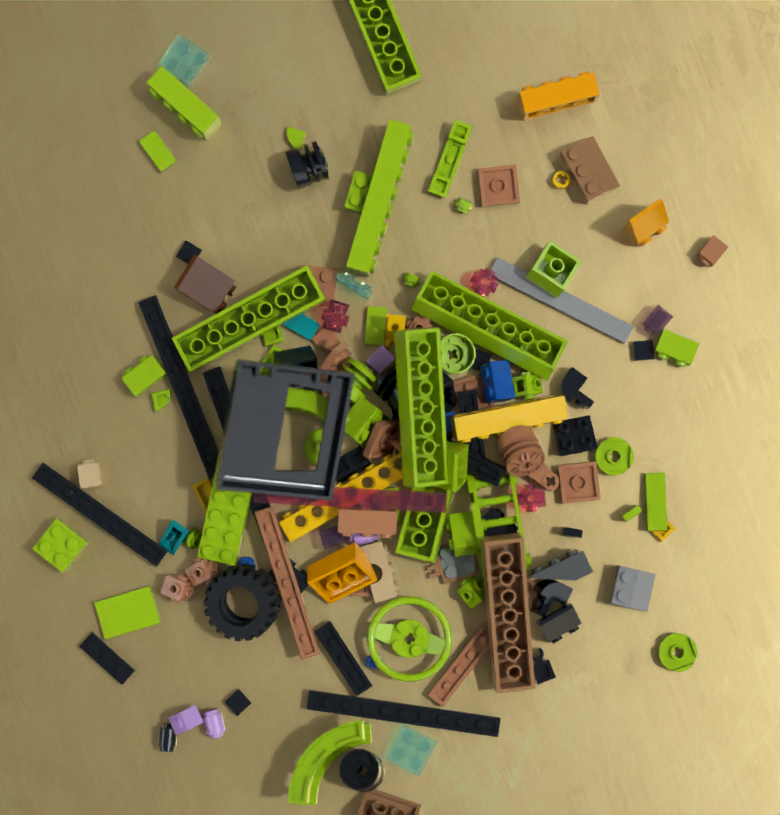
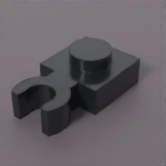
[532,648,556,684]

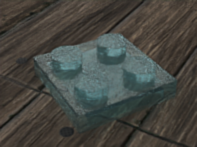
[158,34,211,87]
[385,724,437,777]

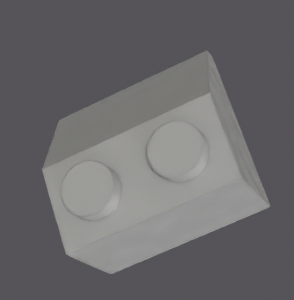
[610,566,656,611]

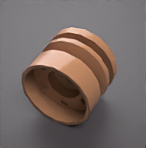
[496,425,545,477]

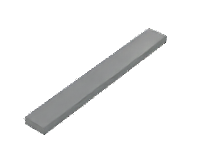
[488,257,634,344]

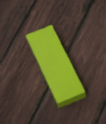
[646,473,667,531]

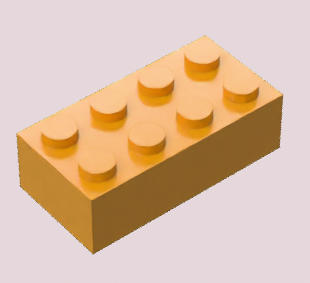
[518,71,600,121]

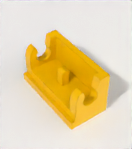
[385,314,406,350]

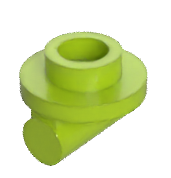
[183,527,202,549]

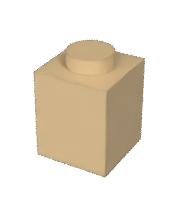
[77,460,102,489]

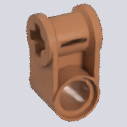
[527,464,559,492]

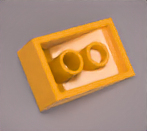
[623,198,669,246]

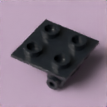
[553,415,598,457]

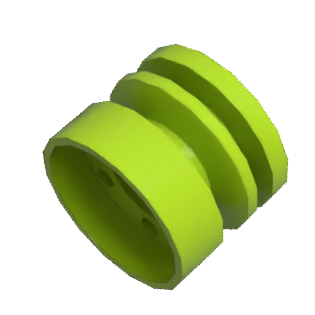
[440,333,476,375]
[341,356,378,404]

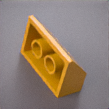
[307,542,377,604]

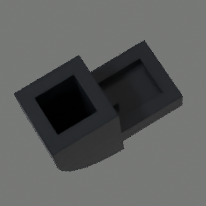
[560,367,594,409]
[530,579,573,618]

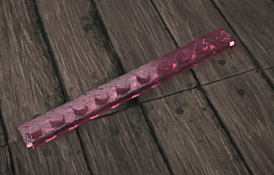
[253,487,447,513]

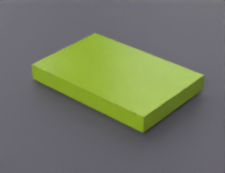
[94,586,161,639]

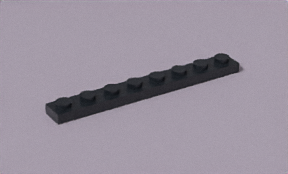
[32,462,168,567]

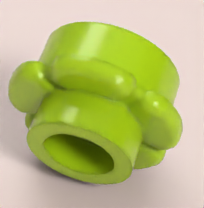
[454,197,473,213]
[403,272,421,288]

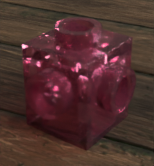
[470,268,499,297]
[321,299,350,333]
[517,484,546,512]

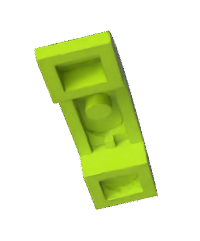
[428,120,473,198]

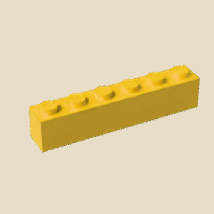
[449,394,568,443]

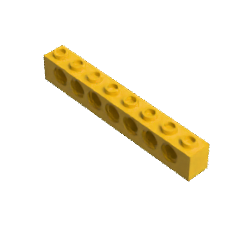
[279,450,403,543]

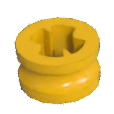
[552,171,570,189]

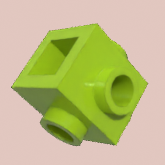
[512,372,543,400]
[456,574,485,609]

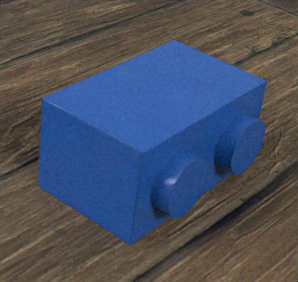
[479,360,515,403]

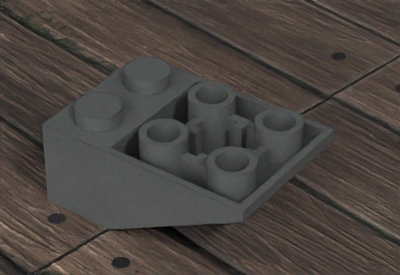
[528,549,593,580]

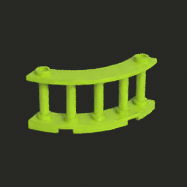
[285,387,351,424]
[467,472,532,581]
[288,720,372,806]

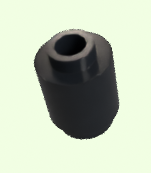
[157,723,177,752]

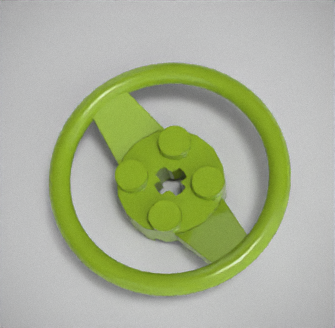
[367,596,452,682]

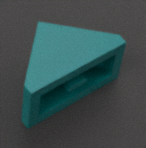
[158,520,191,555]

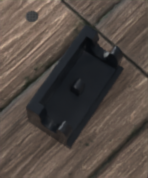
[336,445,372,484]

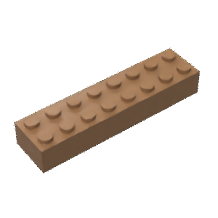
[481,533,535,694]

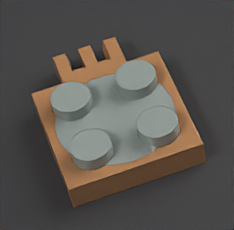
[424,543,481,584]

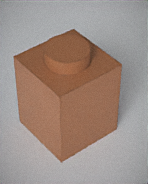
[697,235,728,267]

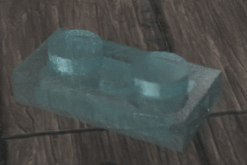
[336,272,373,300]

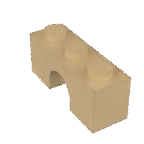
[360,541,400,603]

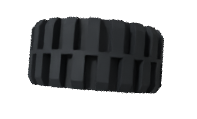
[203,564,281,642]

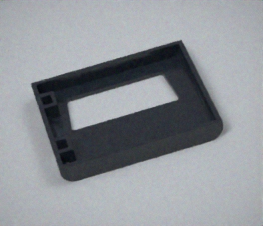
[216,359,355,501]

